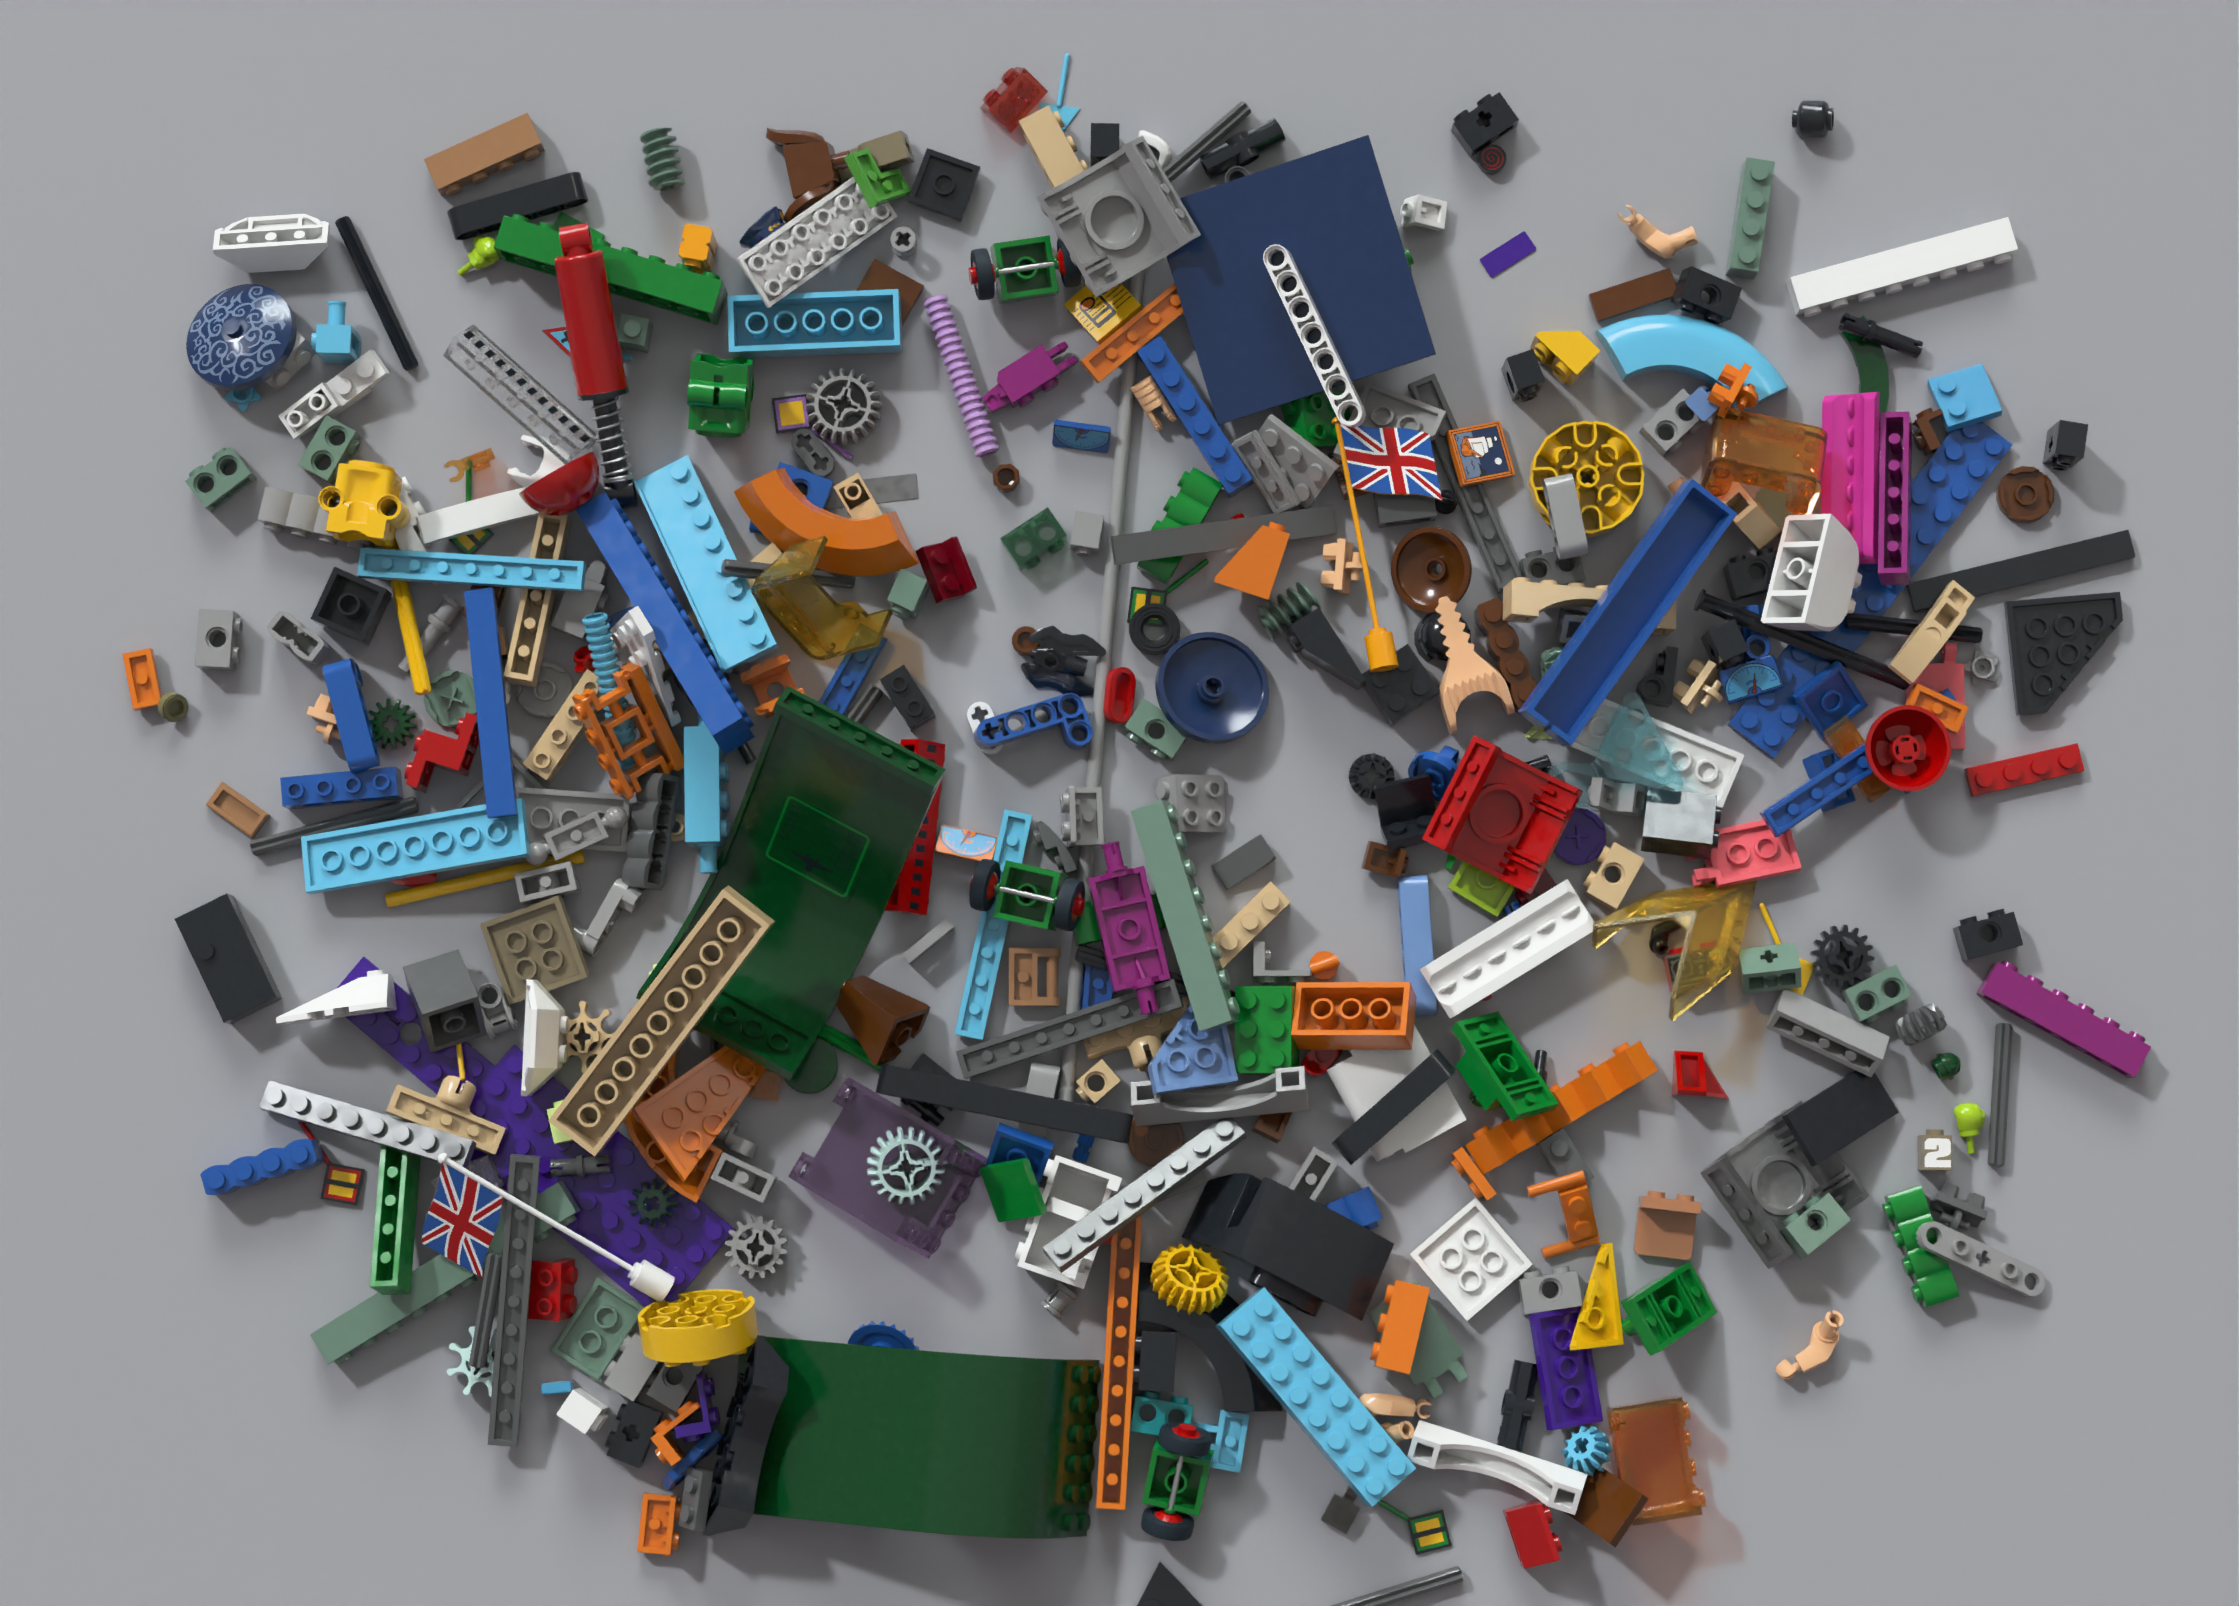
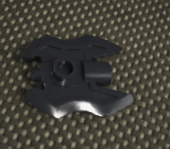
[1021,626,1106,697]

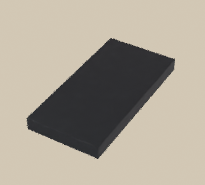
[1782,1070,1899,1167]

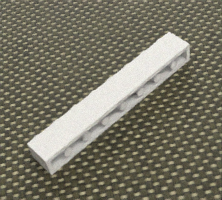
[1786,217,2018,317]

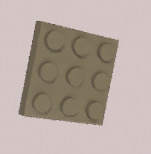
[480,895,591,1005]

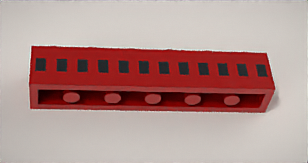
[885,739,946,915]

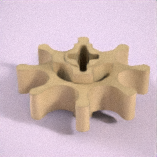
[562,1001,614,1073]

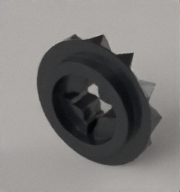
[1349,753,1395,799]

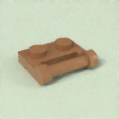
[1009,948,1061,1006]

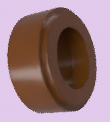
[1012,626,1040,656]

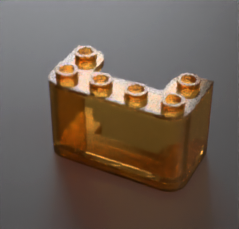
[1700,408,1828,515]
[1607,1395,1706,1526]

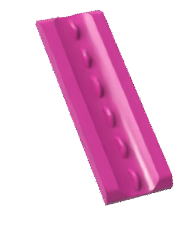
[1821,392,1880,565]

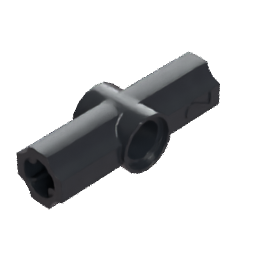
[1199,118,1286,180]
[1497,1359,1538,1451]

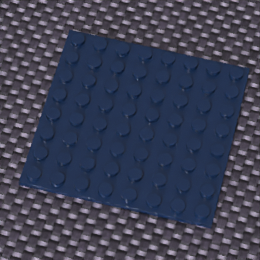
[1167,135,1436,425]

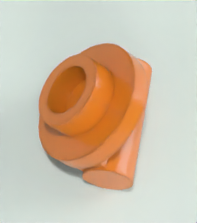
[1309,951,1340,980]

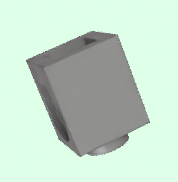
[1070,511,1104,556]

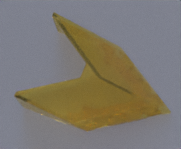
[1592,881,1757,1021]

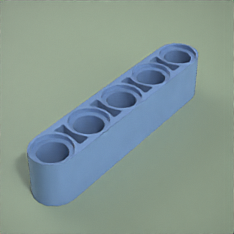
[1397,875,1437,1017]

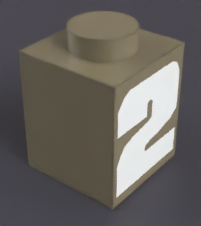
[1918,1129,1952,1171]

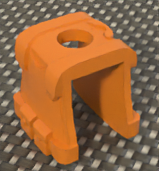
[740,654,805,718]

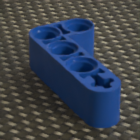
[322,658,381,774]
[973,693,1093,750]

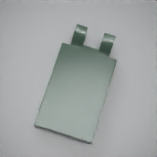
[1367,1281,1469,1399]

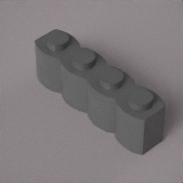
[622,773,680,891]

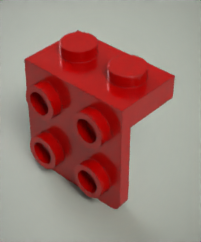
[528,1258,578,1322]

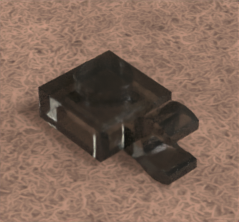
[1320,1485,1360,1534]

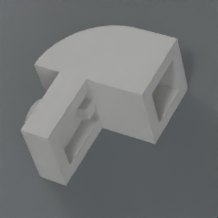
[1587,777,1648,817]

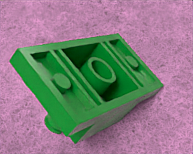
[1451,1011,1559,1121]
[1620,1261,1718,1356]

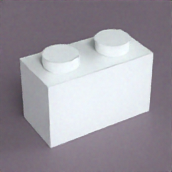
[556,1388,609,1434]

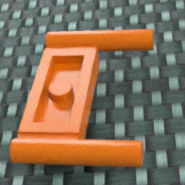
[1526,1170,1600,1259]

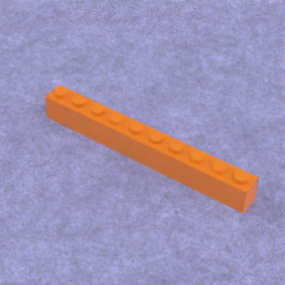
[1096,1215,1142,1510]

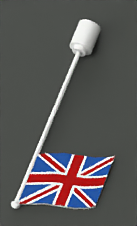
[422,1153,675,1302]

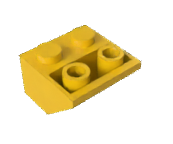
[1530,331,1601,386]

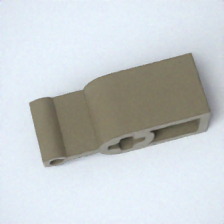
[839,130,915,183]

